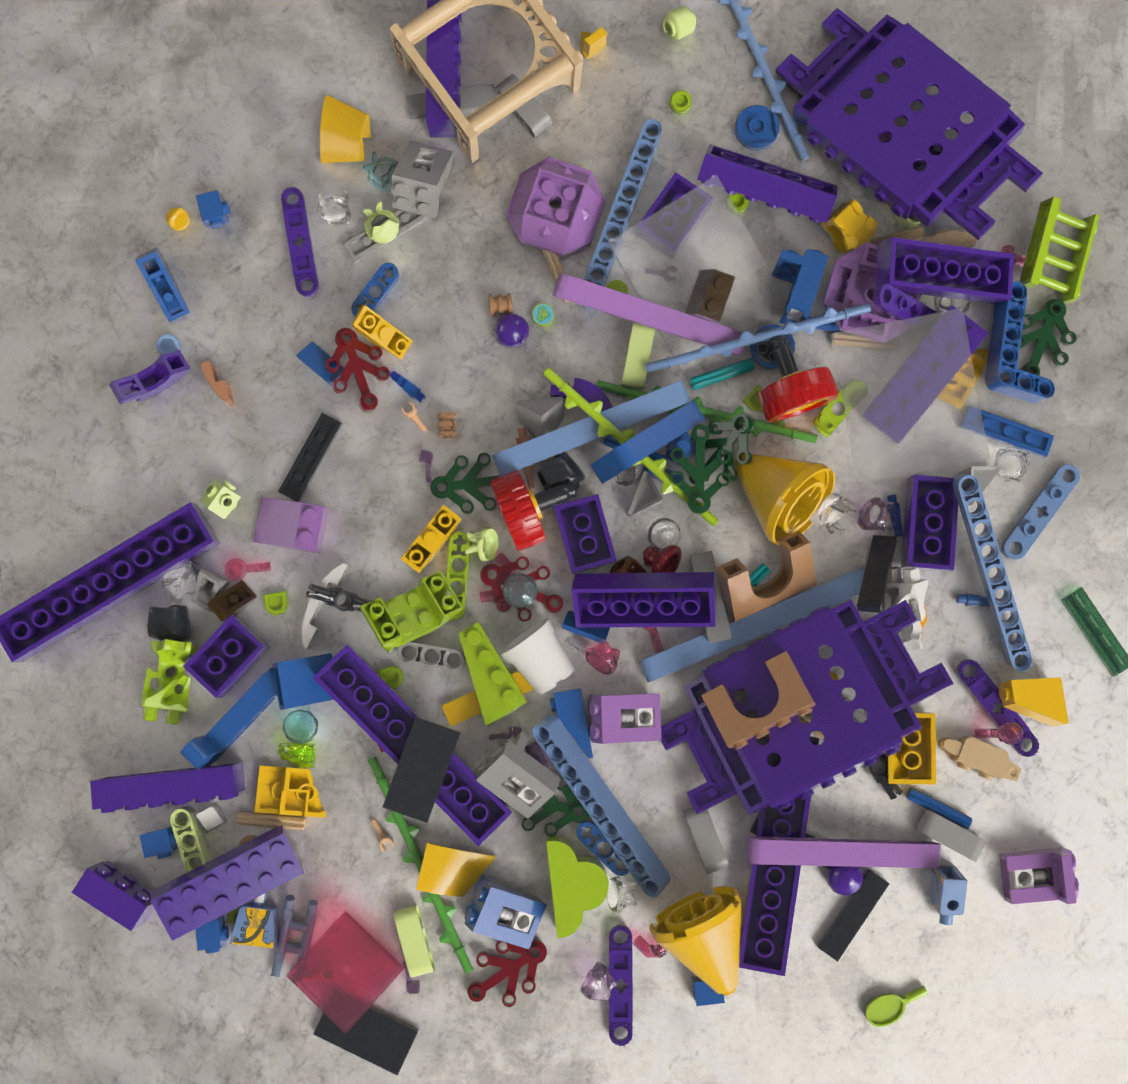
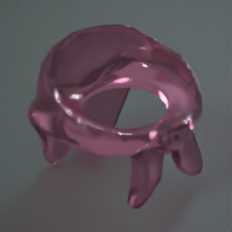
[585,638,620,675]

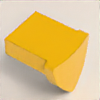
[580,27,607,60]

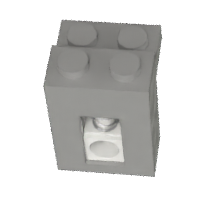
[391,140,453,219]
[476,731,560,819]

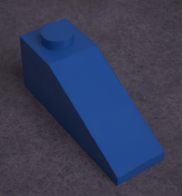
[135,247,190,322]
[550,688,593,759]

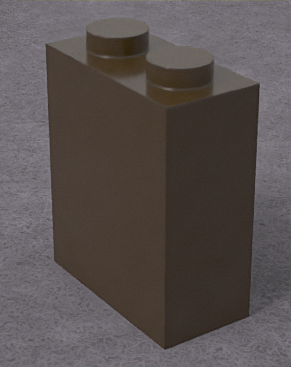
[685,269,735,322]

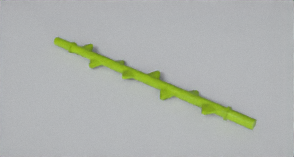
[542,367,719,526]

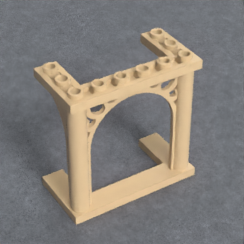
[389,0,583,163]

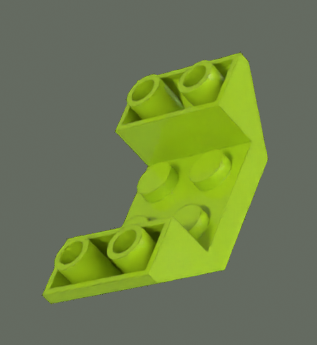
[360,570,463,647]

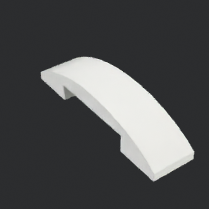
[302,563,351,649]

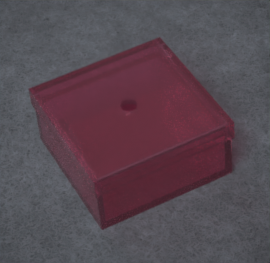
[286,910,405,1034]

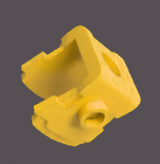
[820,199,878,253]

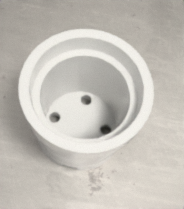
[500,618,575,695]

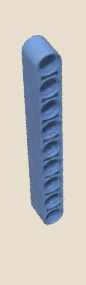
[581,119,662,310]
[492,380,691,476]
[953,473,1033,672]
[532,714,671,898]

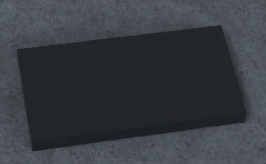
[382,716,460,823]
[313,989,419,1076]

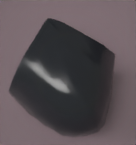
[537,452,585,490]
[147,604,191,642]

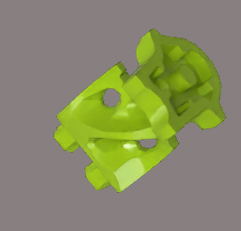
[139,639,198,725]

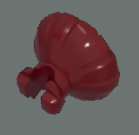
[643,545,682,573]

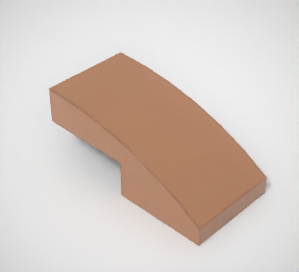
[200,361,235,407]

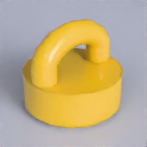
[166,207,190,231]

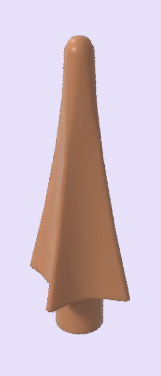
[515,428,534,490]

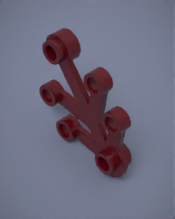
[325,328,390,413]
[480,556,563,622]
[467,940,547,1007]

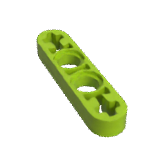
[446,531,471,621]

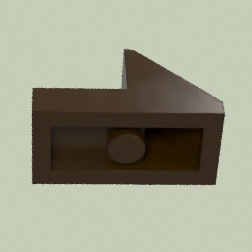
[207,580,257,622]

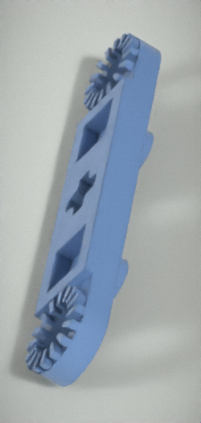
[1002,464,1080,560]

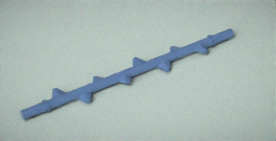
[718,0,809,161]
[645,303,871,373]

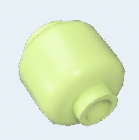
[662,6,696,40]

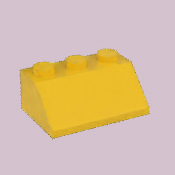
[888,712,936,785]

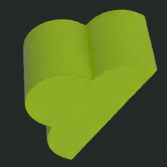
[546,835,609,938]

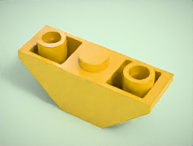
[351,305,412,360]
[400,504,462,573]

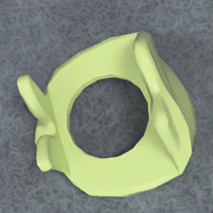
[363,201,399,244]
[465,527,499,562]

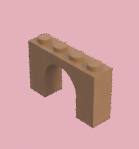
[716,531,817,622]
[701,651,816,750]

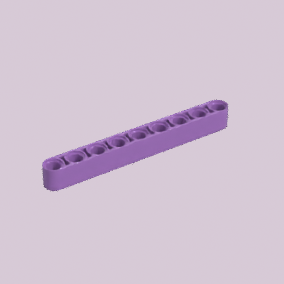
[552,273,745,356]
[746,836,941,868]

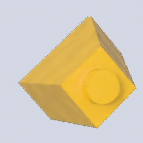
[999,677,1069,727]

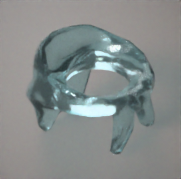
[363,151,399,192]

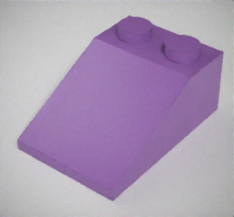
[253,497,329,554]

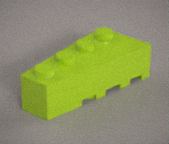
[459,622,528,727]

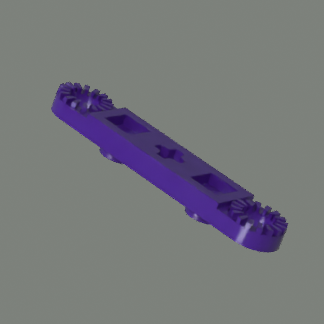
[281,187,319,297]
[872,284,942,334]
[956,659,1039,757]
[609,924,633,1046]

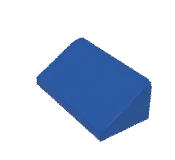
[296,341,344,387]
[562,611,610,644]

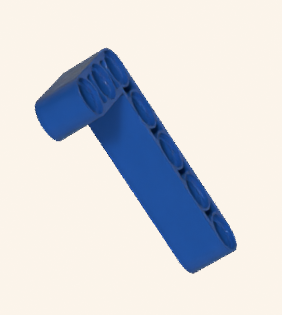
[985,281,1055,404]
[590,400,706,484]
[180,667,278,769]

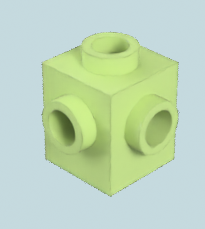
[199,479,241,519]

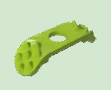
[813,379,868,437]

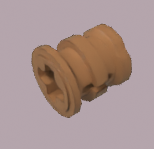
[488,293,513,316]
[436,412,459,439]

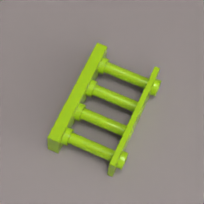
[1019,196,1100,304]

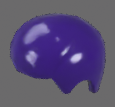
[493,313,529,348]
[827,866,863,896]

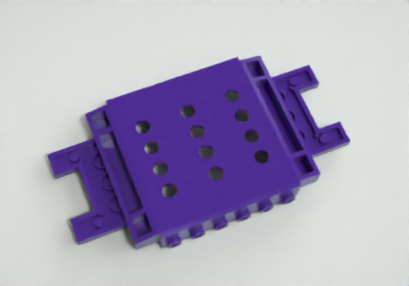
[775,8,1043,241]
[661,600,954,815]

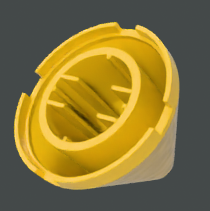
[734,454,835,546]
[649,886,741,996]

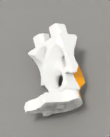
[885,567,929,651]

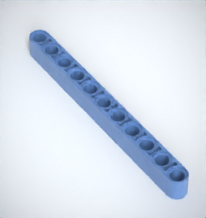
[639,566,866,682]

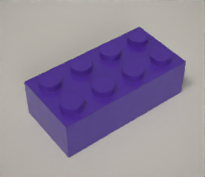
[901,474,958,572]

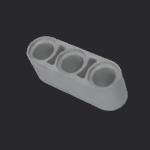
[494,74,552,138]
[397,642,465,670]
[683,807,729,874]
[916,809,986,862]

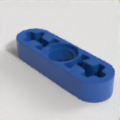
[351,263,400,317]
[576,821,629,876]

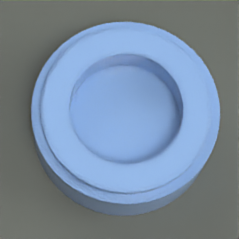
[156,334,181,355]

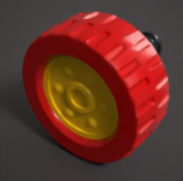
[757,336,839,423]
[490,470,578,551]

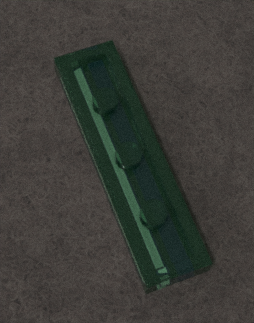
[1060,587,1128,677]

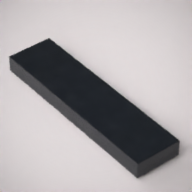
[278,413,343,502]
[856,535,897,613]
[817,869,889,962]

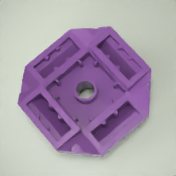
[506,157,605,256]
[822,242,921,343]

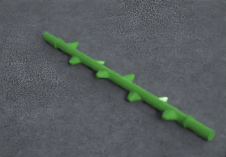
[596,380,818,443]
[368,757,474,974]

